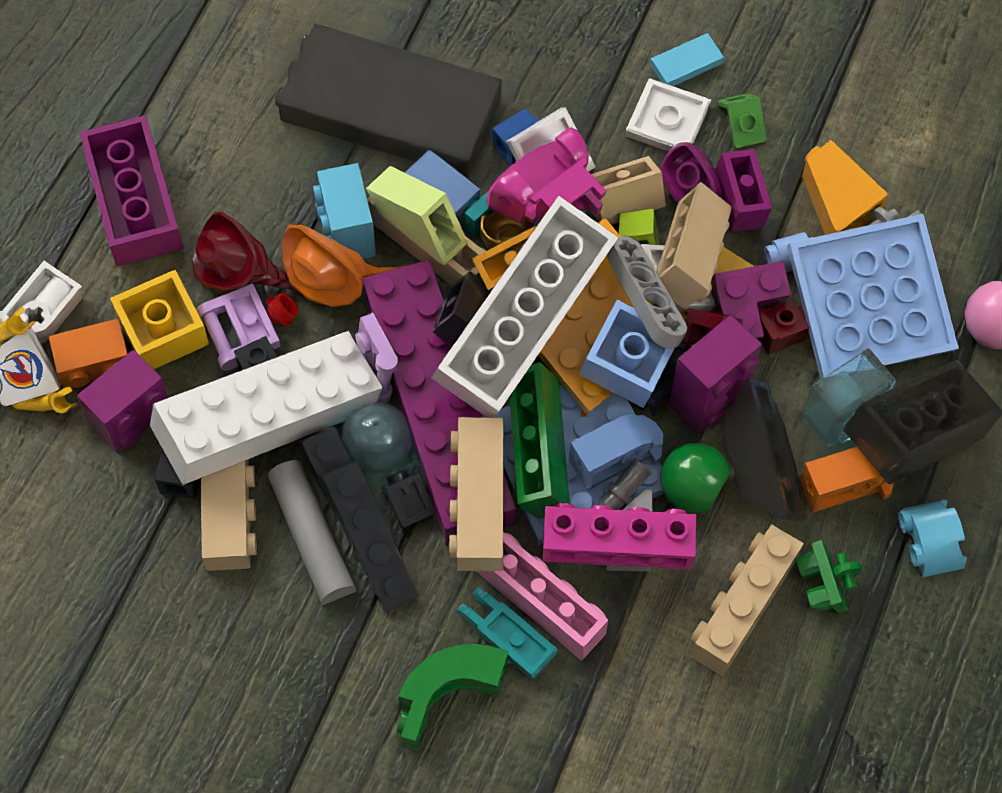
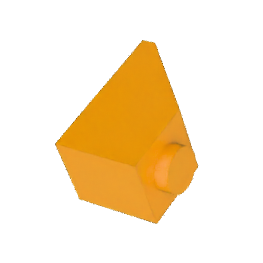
[472,226,536,290]

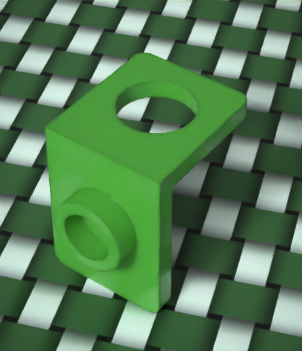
[717,93,767,148]

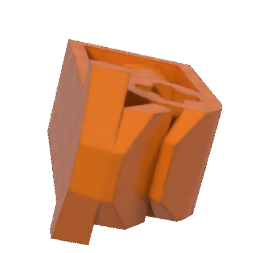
[799,445,897,513]

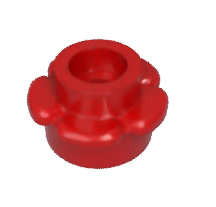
[266,293,299,326]

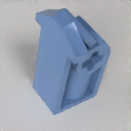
[569,414,663,490]

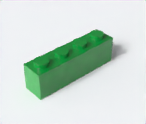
[509,362,570,519]

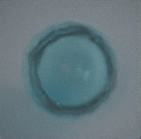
[341,402,413,474]

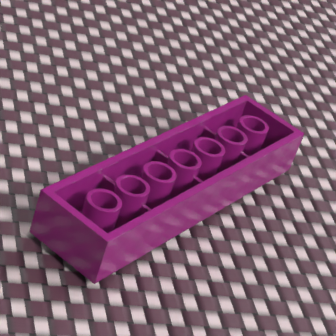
[362,260,516,545]

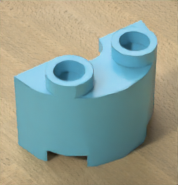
[898,499,967,578]

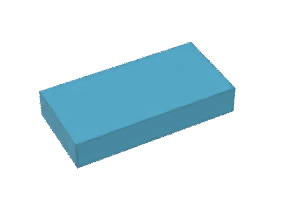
[650,33,724,86]

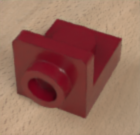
[682,308,744,345]

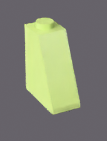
[366,166,468,265]

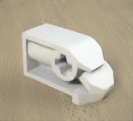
[0,261,82,343]

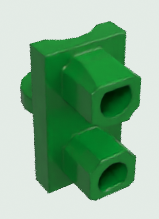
[796,540,862,614]

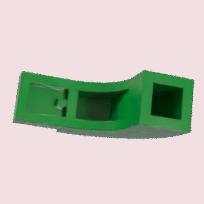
[397,644,508,751]

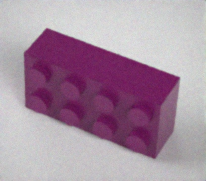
[79,115,184,267]

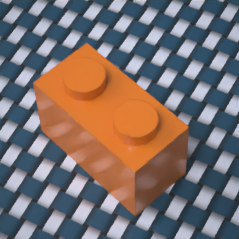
[49,318,129,388]

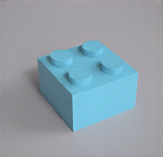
[313,163,376,259]

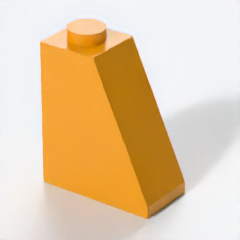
[802,140,888,235]

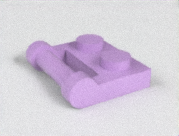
[196,284,281,371]
[355,313,398,404]

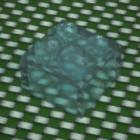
[802,348,896,447]

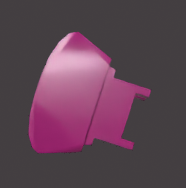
[486,127,606,223]

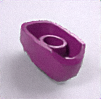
[659,142,723,203]

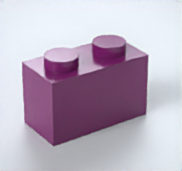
[715,149,772,233]

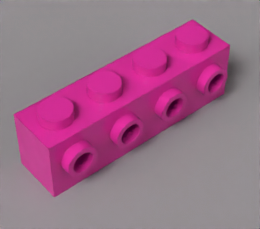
[542,503,696,570]

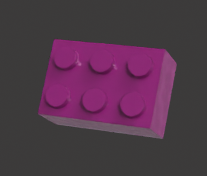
[669,315,762,434]

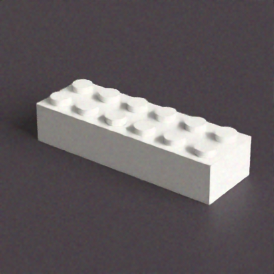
[431,196,618,418]
[150,331,382,485]

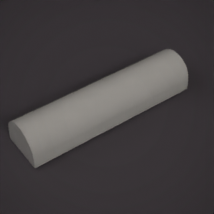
[268,460,356,605]

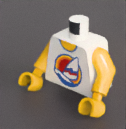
[0,307,77,413]

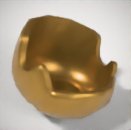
[480,211,533,250]

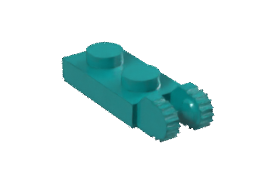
[457,587,558,681]

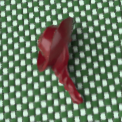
[192,212,305,297]

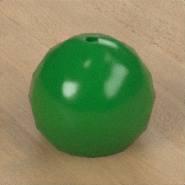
[660,443,731,514]

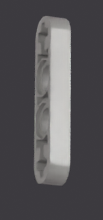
[607,236,687,349]

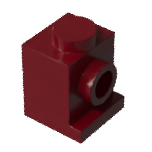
[758,299,809,355]

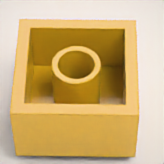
[110,270,209,370]

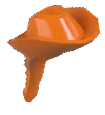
[282,224,404,307]

